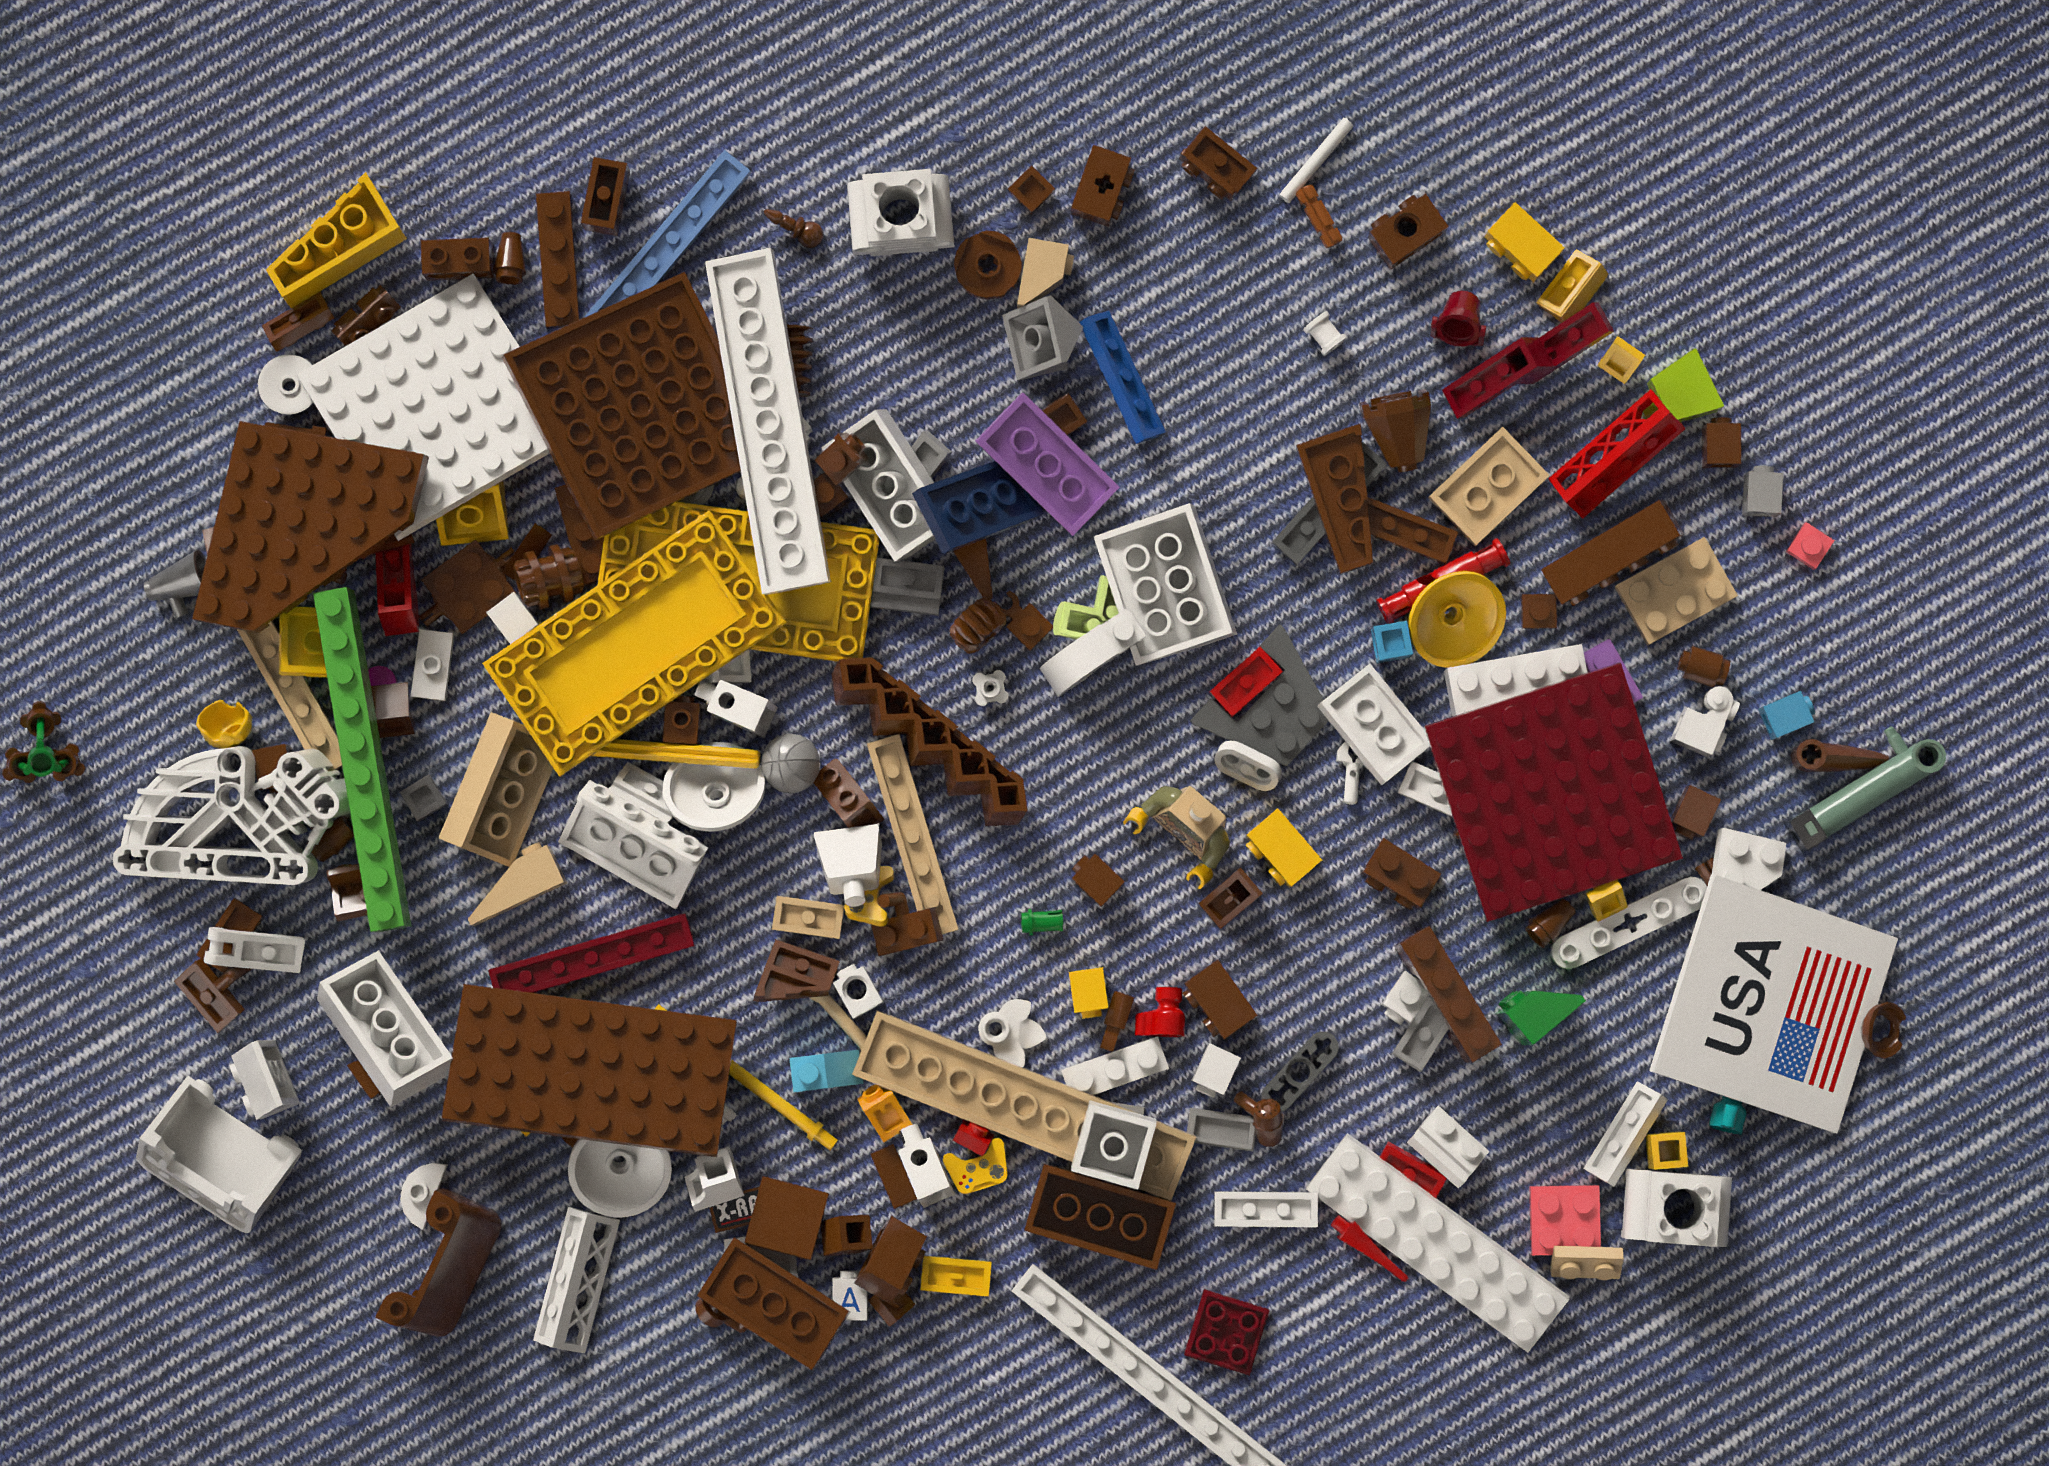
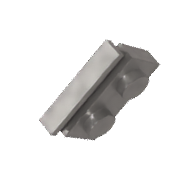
[871,558,944,616]

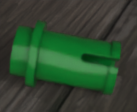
[1021,909,1063,936]

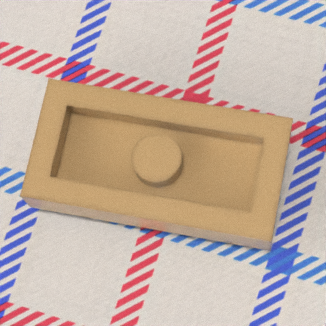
[772,896,844,939]
[1550,1246,1624,1280]

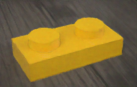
[920,1255,992,1297]

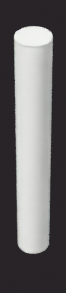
[1279,118,1354,203]

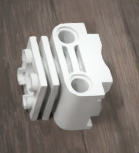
[847,169,954,256]
[1621,1169,1732,1247]

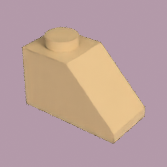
[1017,238,1074,309]

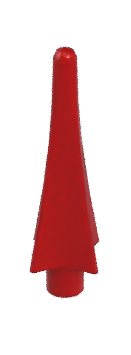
[1331,1215,1408,1282]

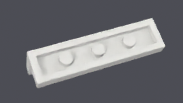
[533,1207,620,1354]

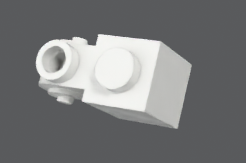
[1670,686,1740,757]

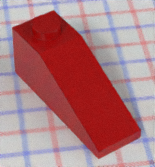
[375,544,419,636]

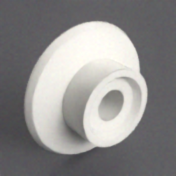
[258,355,313,414]

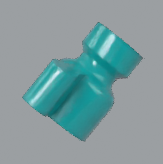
[1708,1096,1747,1135]

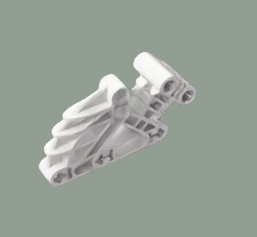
[113,746,350,885]

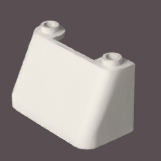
[136,1076,302,1233]

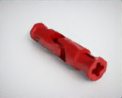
[1376,538,1510,624]

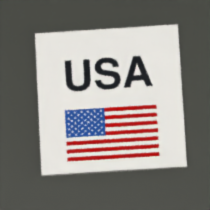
[1649,874,1898,1134]

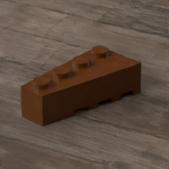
[1541,500,1685,607]

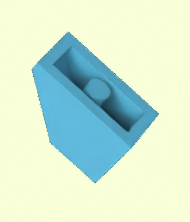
[789,1050,863,1092]

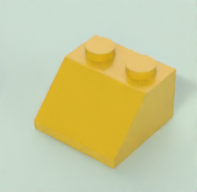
[436,481,509,546]

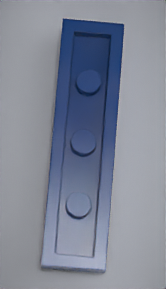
[1079,311,1166,444]

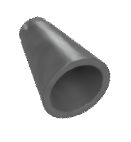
[144,550,206,618]

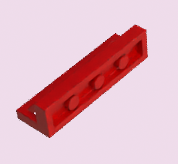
[1548,389,1686,519]

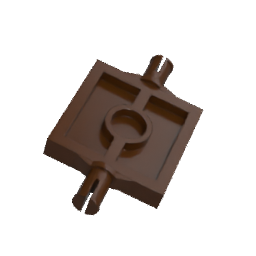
[419,539,517,634]

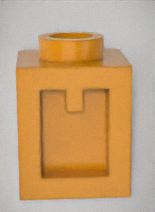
[857,1084,913,1143]

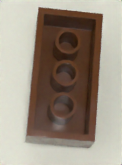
[1024,1163,1176,1270]

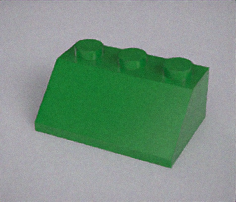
[1496,990,1586,1045]

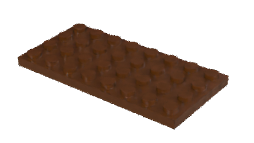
[442,984,737,1157]

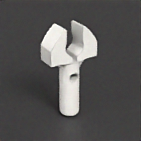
[1336,741,1364,805]

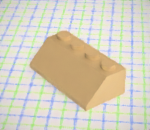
[439,712,553,867]

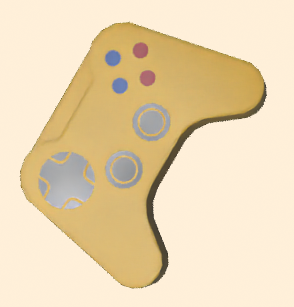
[844,866,894,927]
[943,1138,1008,1194]

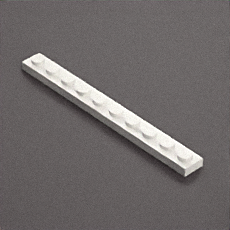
[1012,1264,1287,1466]

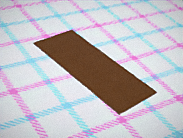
[502,523,552,581]
[870,1144,917,1209]

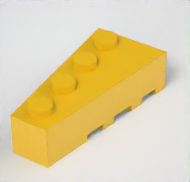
[266,172,407,309]

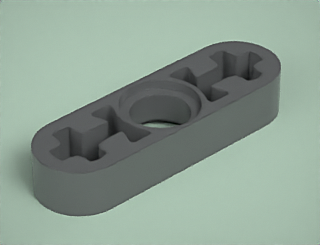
[1261,1031,1339,1112]

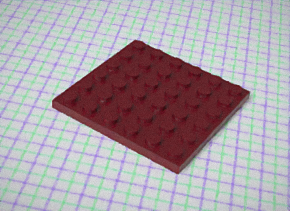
[1424,662,1683,922]

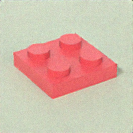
[1529,1185,1601,1256]

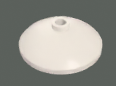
[663,742,765,832]
[568,1139,672,1218]

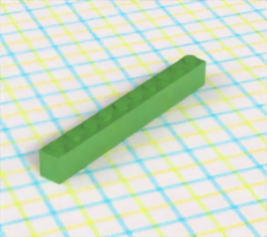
[313,587,412,932]

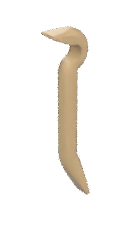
[810,994,867,1051]

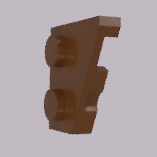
[753,939,840,1002]

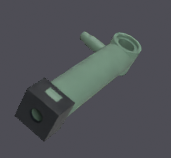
[1784,726,1946,852]

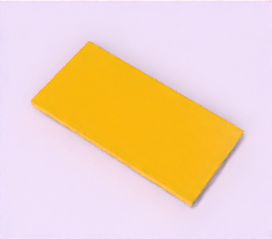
[598,502,880,662]
[482,510,787,777]

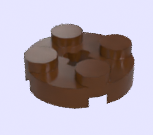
[954,230,1022,300]

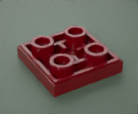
[1184,1289,1270,1376]

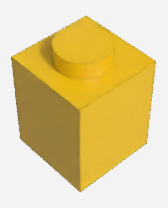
[1069,967,1108,1019]
[1645,1132,1688,1170]

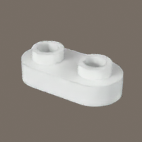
[1214,741,1282,791]

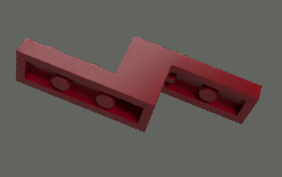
[1442,302,1614,419]

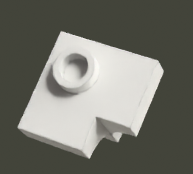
[685,1146,744,1212]

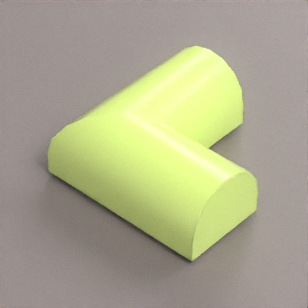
[1053,575,1119,640]

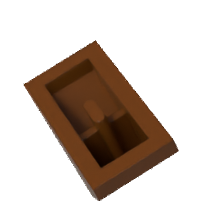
[1198,867,1263,929]

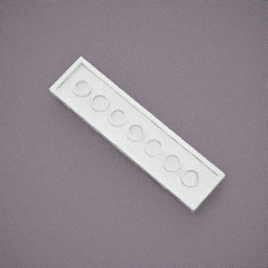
[1306,1133,1570,1353]

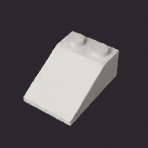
[230,1040,300,1120]

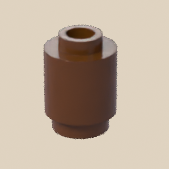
[1677,646,1731,687]

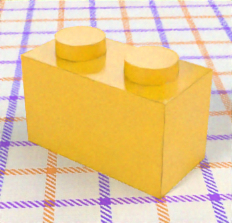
[1484,202,1565,283]
[1245,808,1322,888]

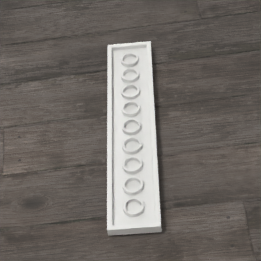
[705,248,831,595]

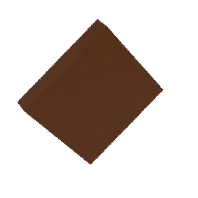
[744,1176,830,1261]

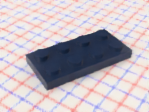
[912,461,1044,554]

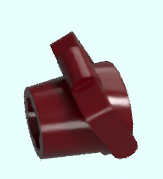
[1430,291,1487,347]

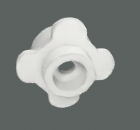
[972,670,1008,706]

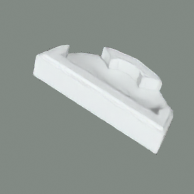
[400,1163,448,1230]

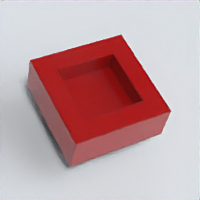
[952,1119,994,1156]

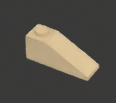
[468,842,567,926]

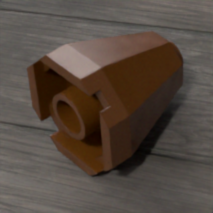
[1359,389,1431,472]

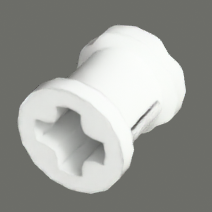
[1303,311,1348,356]

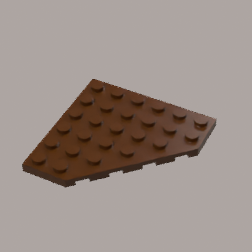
[192,421,429,633]

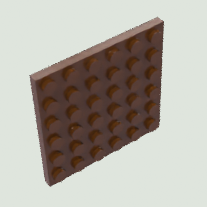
[502,272,741,541]

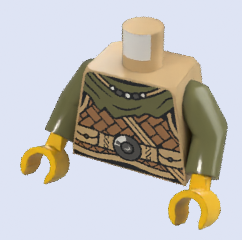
[1123,786,1230,889]

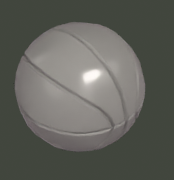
[761,733,820,794]

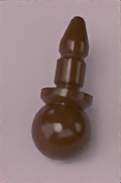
[764,209,824,248]

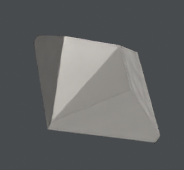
[1002,296,1083,380]

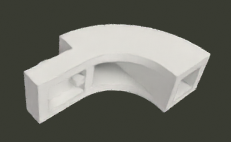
[1040,608,1146,697]

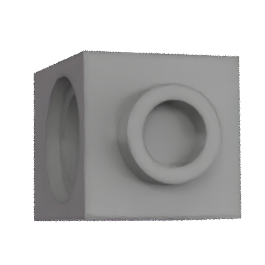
[1742,466,1783,517]

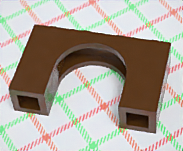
[1394,926,1502,1063]

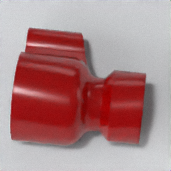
[1135,987,1185,1037]

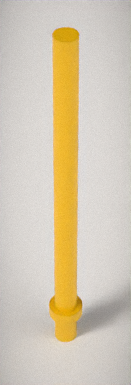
[655,1004,838,1151]

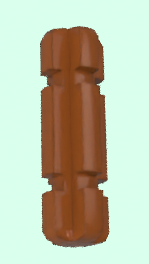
[1296,185,1342,248]

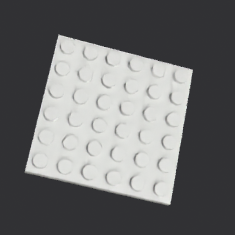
[297,274,550,541]

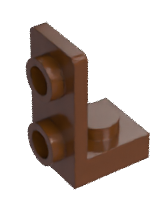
[813,758,885,828]

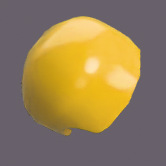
[196,700,253,749]

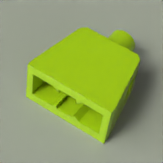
[1642,348,1724,422]

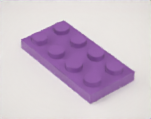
[975,392,1120,536]

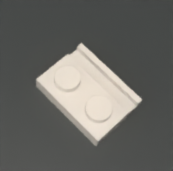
[608,762,673,823]
[1407,1106,1489,1188]

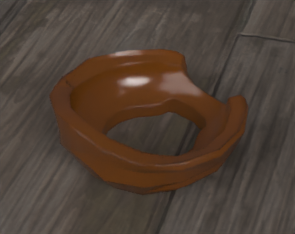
[1861,1002,1906,1059]

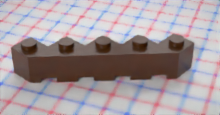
[832,657,1028,826]

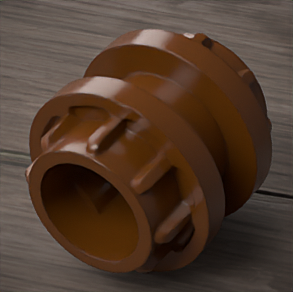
[513,544,584,610]

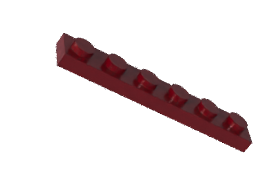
[488,913,695,993]

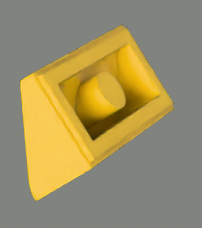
[1536,249,1608,323]

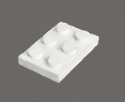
[1317,664,1430,785]

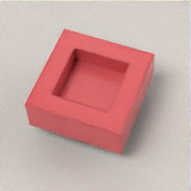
[1786,522,1835,570]

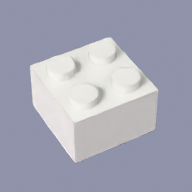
[1071,1100,1157,1190]

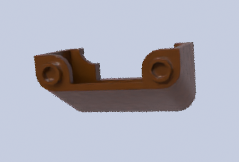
[375,1188,502,1337]

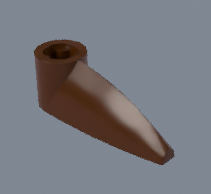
[1791,739,1889,772]

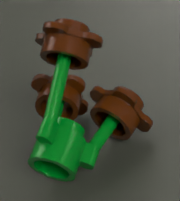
[2,701,86,783]

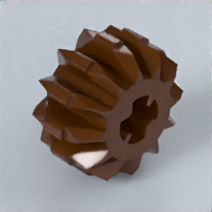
[949,597,1007,654]

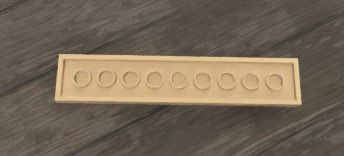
[852,1010,1196,1201]

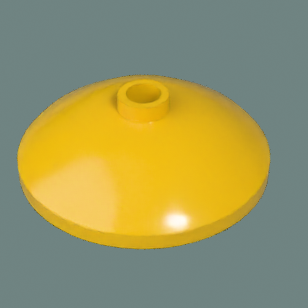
[1408,571,1506,668]

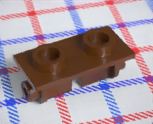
[331,285,401,346]

